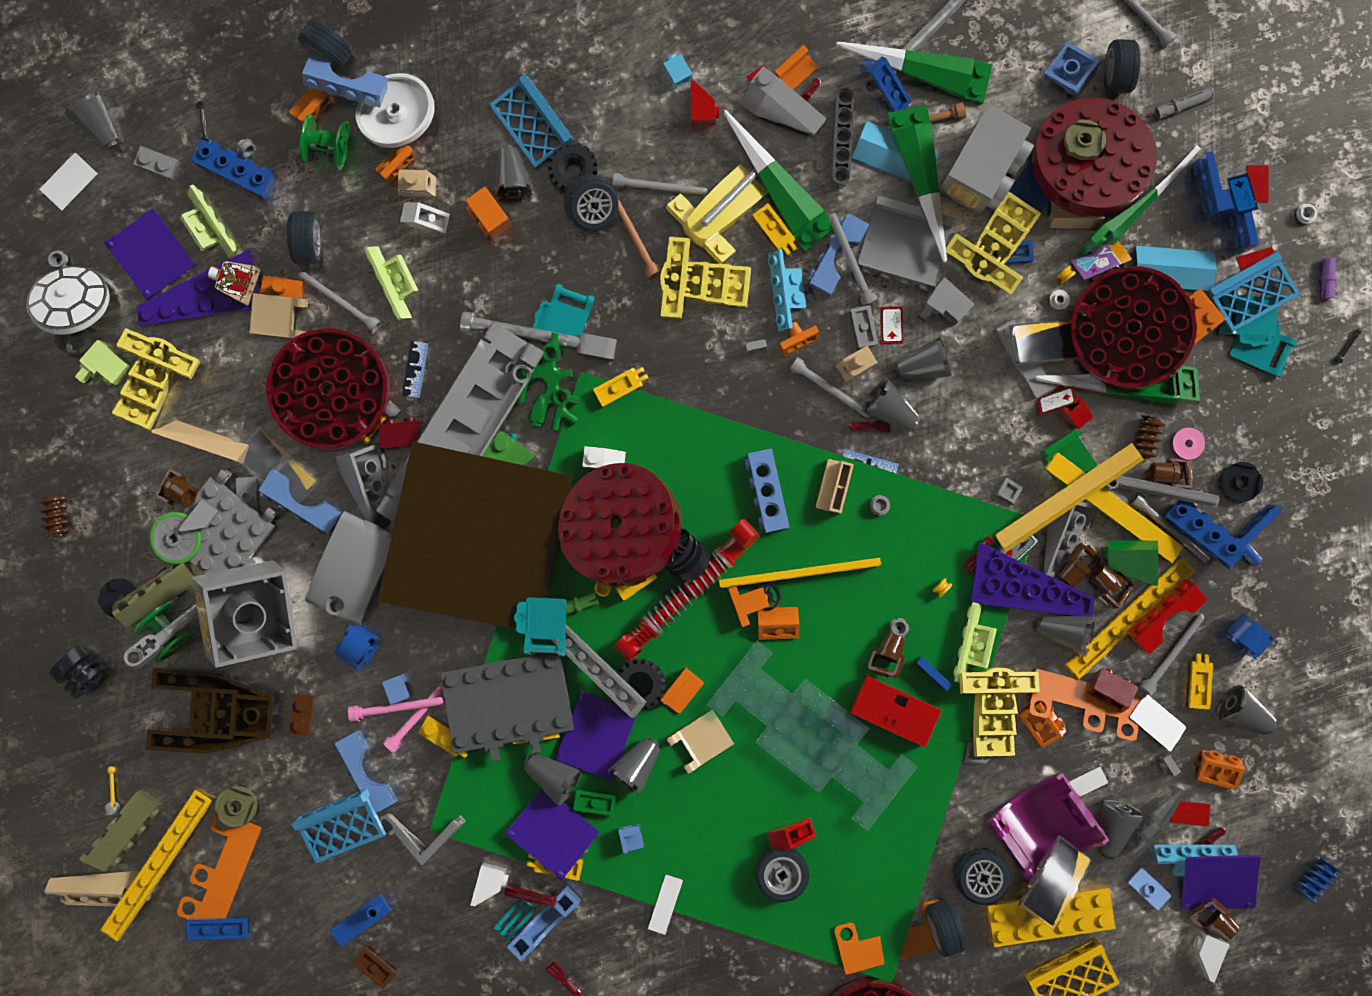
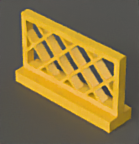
[1024,937,1120,996]

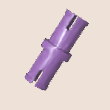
[1320,258,1337,299]

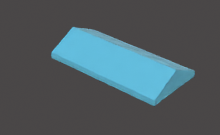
[852,121,940,183]
[1134,246,1217,292]

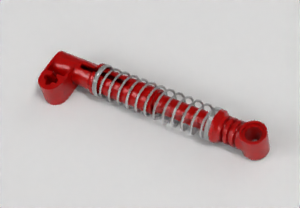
[614,519,760,662]

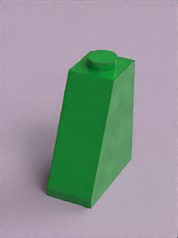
[1104,540,1158,586]

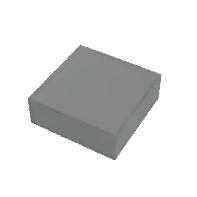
[926,286,954,315]
[745,339,767,353]
[996,478,1023,505]

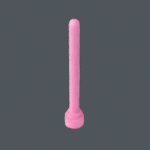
[382,682,443,753]
[348,697,445,723]

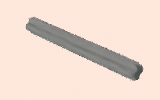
[1118,476,1219,507]

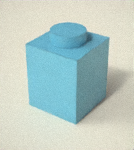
[663,54,692,89]

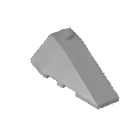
[740,66,827,135]
[336,442,390,528]
[1043,492,1098,577]

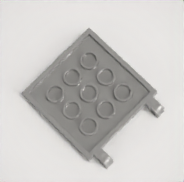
[173,469,279,574]

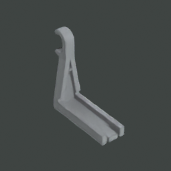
[379,813,466,865]

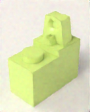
[75,340,132,386]

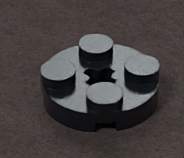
[1221,462,1263,502]
[98,579,138,618]

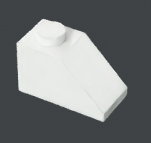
[400,202,450,233]
[583,446,626,469]
[471,863,509,906]
[1194,931,1229,983]

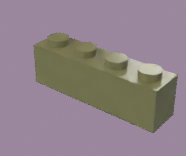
[112,562,195,628]
[79,790,162,872]

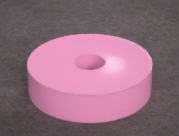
[1171,428,1205,460]

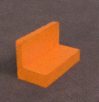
[774,45,818,90]
[289,88,333,124]
[758,607,799,640]
[661,668,704,714]

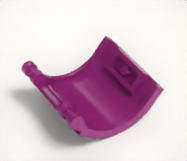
[986,772,1110,889]

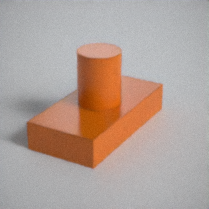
[260,275,304,298]
[780,322,820,356]

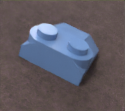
[1043,42,1100,95]

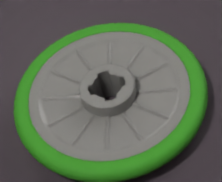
[150,512,201,565]

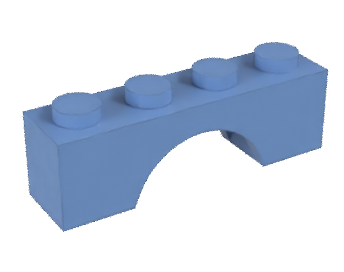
[302,54,388,108]
[808,213,869,297]
[259,468,342,534]
[335,730,397,813]
[507,885,581,961]

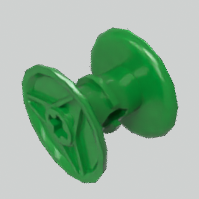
[299,114,350,171]
[131,601,197,663]

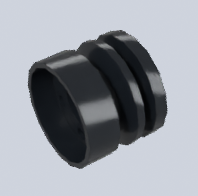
[664,528,710,583]
[49,645,106,699]

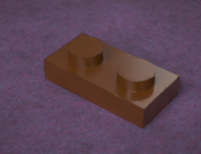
[288,694,315,737]
[352,946,397,989]

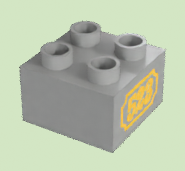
[939,104,1034,216]
[192,560,297,668]

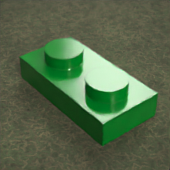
[573,789,617,816]

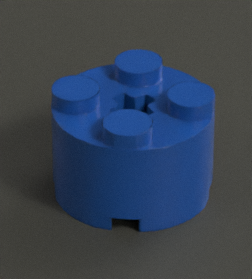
[1225,613,1275,659]
[333,624,380,672]

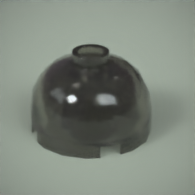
[54,327,96,358]

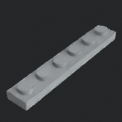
[550,625,646,718]

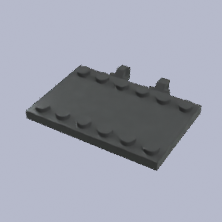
[440,653,575,762]

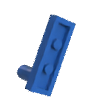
[861,56,912,112]
[1234,504,1282,567]
[330,894,392,947]

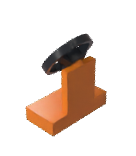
[728,582,781,627]

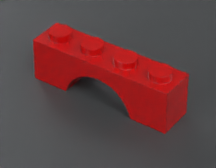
[1126,578,1208,655]

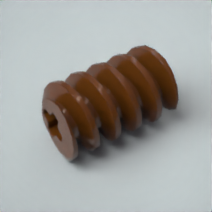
[1133,415,1166,460]
[39,496,68,538]

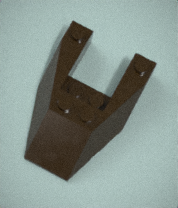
[146,667,274,754]

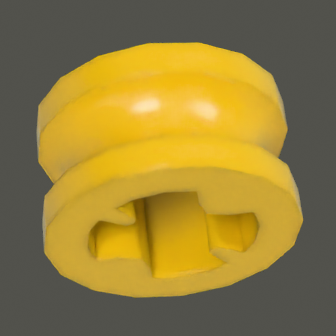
[1056,265,1076,284]
[932,578,952,598]

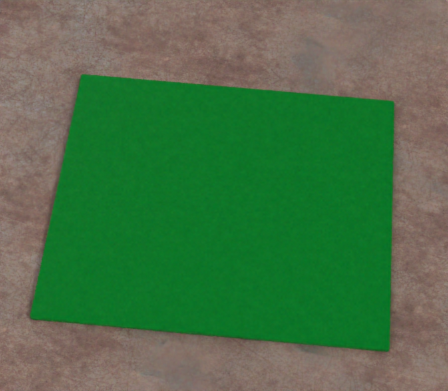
[430,372,1028,982]

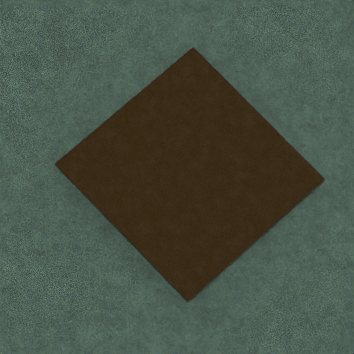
[377,441,573,629]

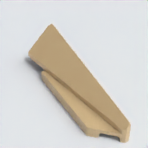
[151,420,250,464]
[44,870,149,907]

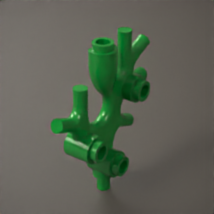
[516,332,580,431]

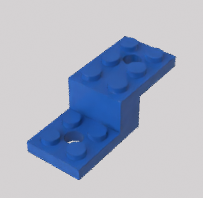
[1193,151,1259,253]

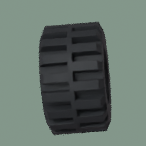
[617,659,666,711]

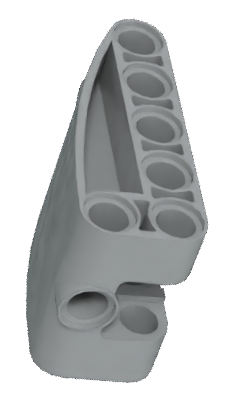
[305,511,392,626]

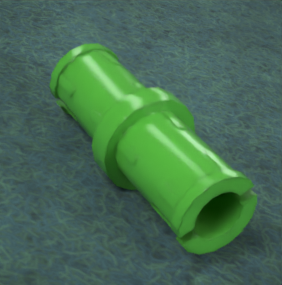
[566,592,599,614]

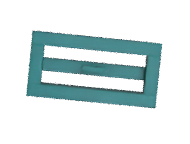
[494,899,536,942]

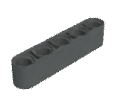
[831,88,854,188]

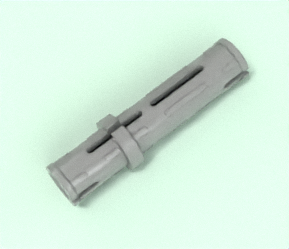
[1155,87,1215,120]

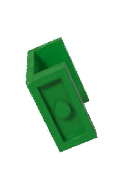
[1040,428,1098,488]

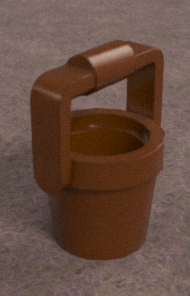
[1148,458,1193,490]
[156,469,198,506]
[1058,543,1101,587]
[1090,564,1133,609]
[868,632,905,678]
[1191,898,1239,942]

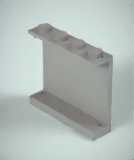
[857,196,955,291]

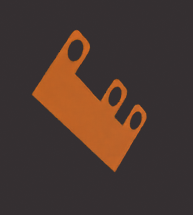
[1030,669,1142,741]
[177,813,262,919]
[835,899,940,975]

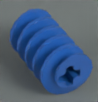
[1297,857,1341,904]

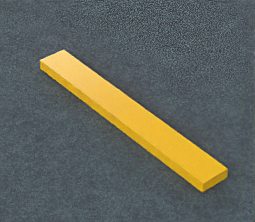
[996,443,1144,552]
[1044,452,1184,563]
[1064,556,1196,680]
[719,558,881,588]
[100,789,213,942]

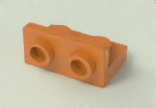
[375,145,417,184]
[1019,701,1066,748]
[1196,750,1245,790]

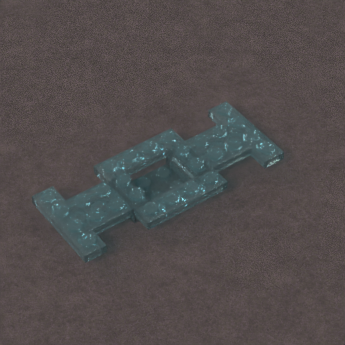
[707,640,918,831]

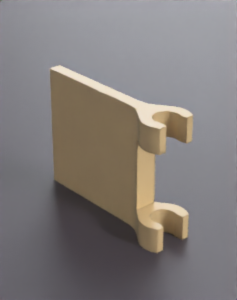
[250,293,308,338]
[666,710,734,774]

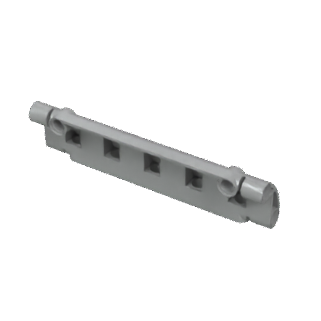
[376,322,544,522]

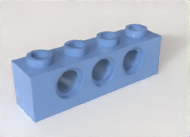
[745,448,789,533]

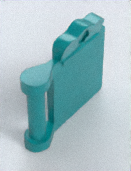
[533,284,595,349]
[1219,293,1278,348]
[1229,323,1298,378]
[514,597,567,656]

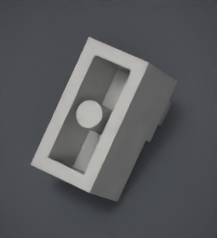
[919,278,975,325]

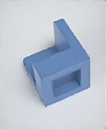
[382,674,409,705]
[618,823,644,854]

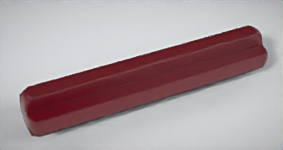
[504,885,557,908]

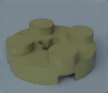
[1064,120,1106,160]
[215,786,258,827]

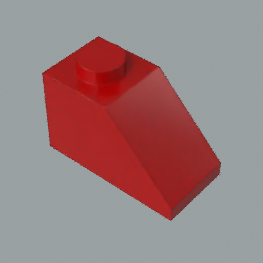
[691,81,719,126]
[1050,385,1093,430]
[767,818,816,851]

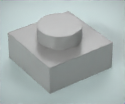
[1158,753,1181,776]

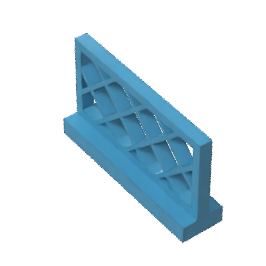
[489,74,575,169]
[1205,252,1300,333]
[291,788,386,863]

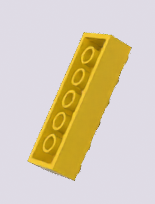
[984,884,1116,947]

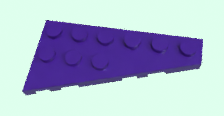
[137,249,257,327]
[970,542,1095,616]

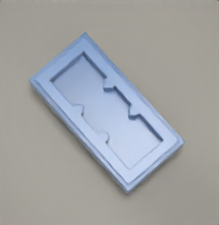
[1126,867,1171,910]

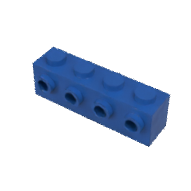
[191,139,277,200]
[1165,500,1247,570]

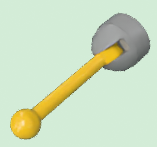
[363,401,401,444]
[105,766,121,816]

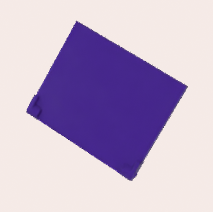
[104,208,195,300]
[555,691,637,781]
[505,789,600,881]
[1181,855,1261,910]

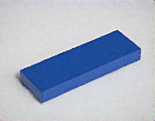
[186,917,248,941]

